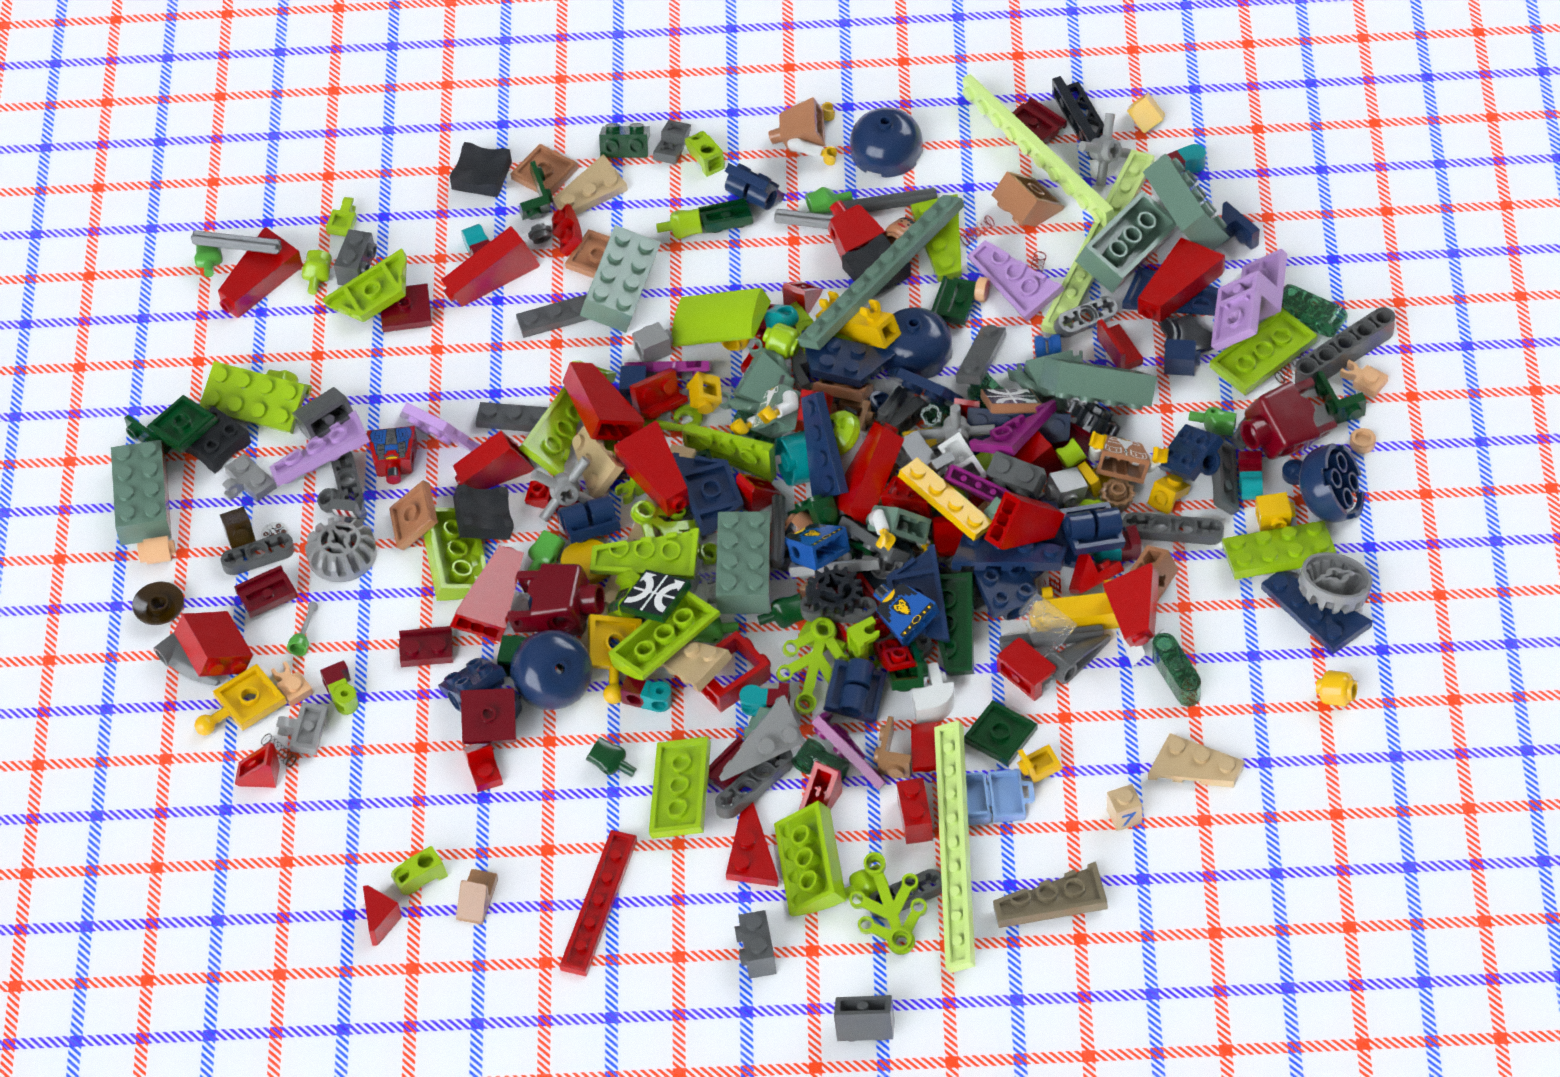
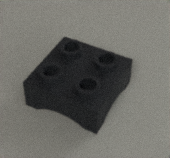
[449,142,512,198]
[841,233,911,299]
[184,406,251,474]
[453,485,514,540]

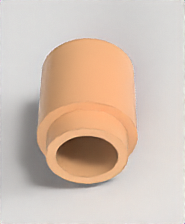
[137,535,176,565]

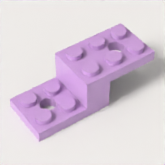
[1211,248,1288,351]

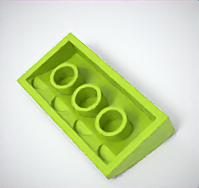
[671,288,771,347]
[423,507,486,601]
[608,591,721,680]
[774,801,847,917]

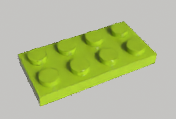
[1209,307,1318,396]
[199,361,308,434]
[1222,520,1337,580]
[649,736,711,839]

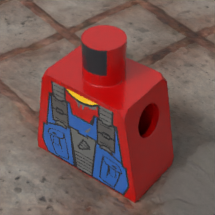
[367,426,418,485]

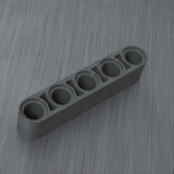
[1294,307,1395,391]

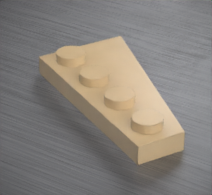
[660,641,732,693]

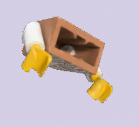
[768,97,837,166]
[1088,431,1169,484]

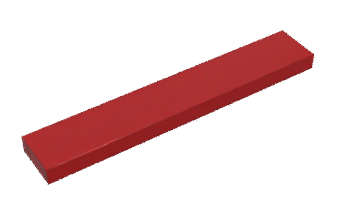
[559,830,637,977]

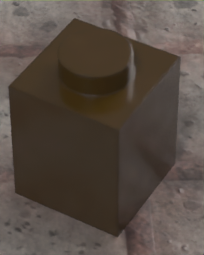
[219,506,256,549]

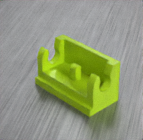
[847,616,881,668]

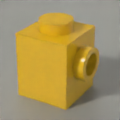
[1255,492,1296,531]

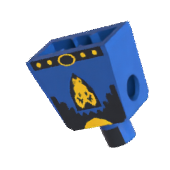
[785,524,850,571]
[873,583,940,647]

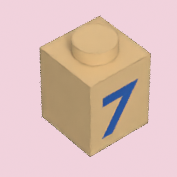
[1106,784,1143,831]

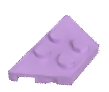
[399,402,481,452]

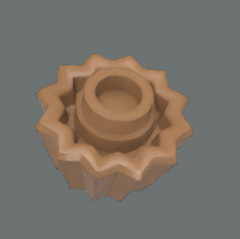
[1099,478,1136,513]

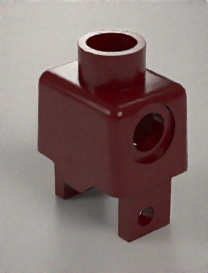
[1240,377,1338,460]
[507,563,605,636]

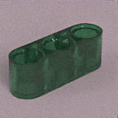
[1281,284,1348,338]
[1152,633,1201,707]

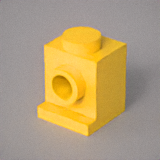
[686,371,722,414]

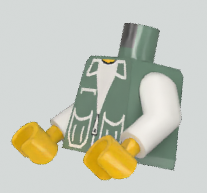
[729,375,801,439]
[866,505,939,558]

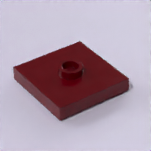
[381,283,432,333]
[461,688,516,745]

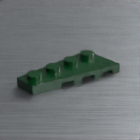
[938,572,974,676]

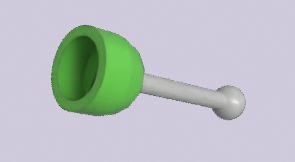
[287,601,318,656]

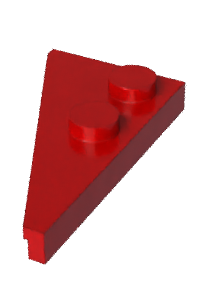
[726,802,779,887]

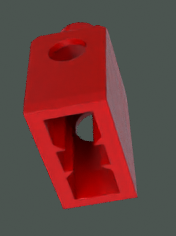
[828,200,885,261]

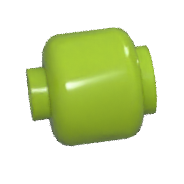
[763,323,801,360]

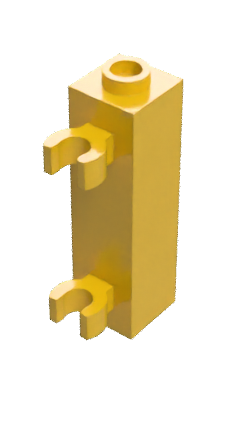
[815,291,901,349]
[1029,579,1120,632]

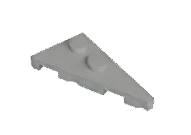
[789,553,881,579]
[719,695,805,781]

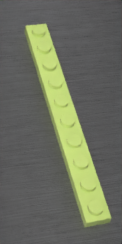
[962,74,1114,227]
[1041,149,1155,337]
[934,720,976,973]

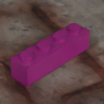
[943,464,1011,503]

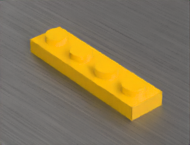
[898,457,992,541]

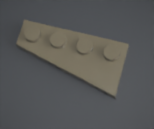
[993,861,1108,928]

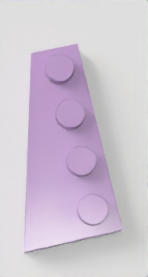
[967,240,1065,322]
[269,410,370,487]

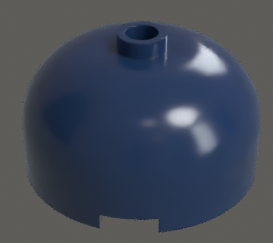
[850,107,923,178]
[882,307,953,379]
[1299,443,1365,523]
[510,630,593,710]

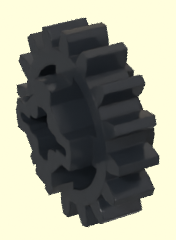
[1067,400,1121,437]
[805,565,863,619]

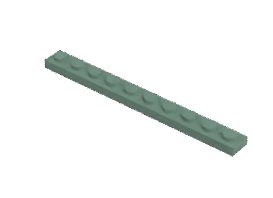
[797,195,965,350]

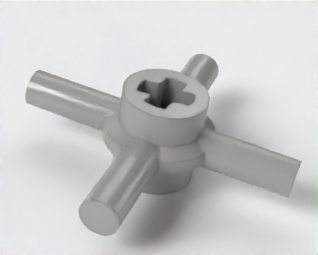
[1078,113,1131,187]
[917,404,995,445]
[530,456,594,522]

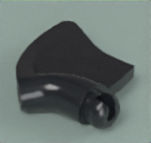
[1158,314,1214,353]

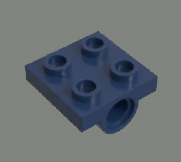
[724,163,785,210]
[1158,424,1224,482]
[556,495,621,544]
[1059,502,1126,556]
[973,566,1042,621]
[438,657,507,712]
[823,658,887,724]

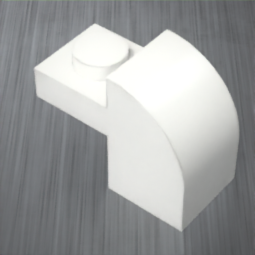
[938,432,987,479]
[911,662,955,724]

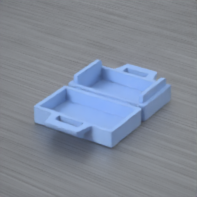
[966,769,1035,825]

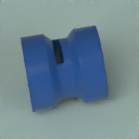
[1034,334,1062,358]

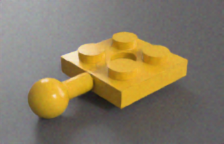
[587,614,642,705]
[194,664,287,736]

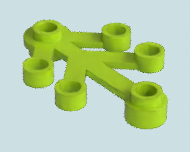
[630,500,717,566]
[776,617,850,715]
[849,852,928,955]

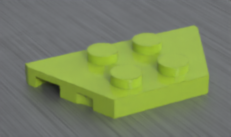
[322,248,407,323]

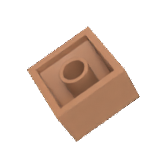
[991,171,1065,227]

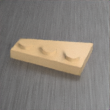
[552,154,628,215]
[572,425,625,498]
[1148,733,1245,788]

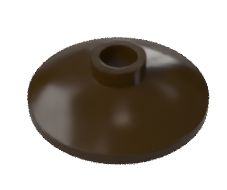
[132,581,184,625]

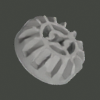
[305,516,377,582]
[1298,552,1372,614]

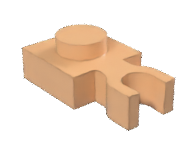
[1340,360,1389,398]
[271,661,313,707]

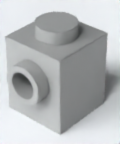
[632,322,673,362]
[1044,467,1088,508]

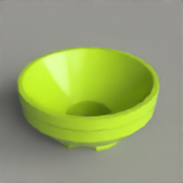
[830,411,860,456]

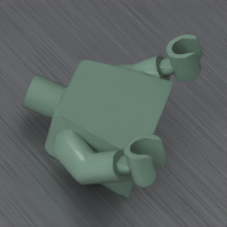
[719,339,789,413]
[1007,350,1084,413]

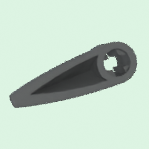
[153,632,221,686]
[1045,634,1111,684]

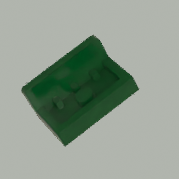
[599,123,650,158]
[886,641,928,692]

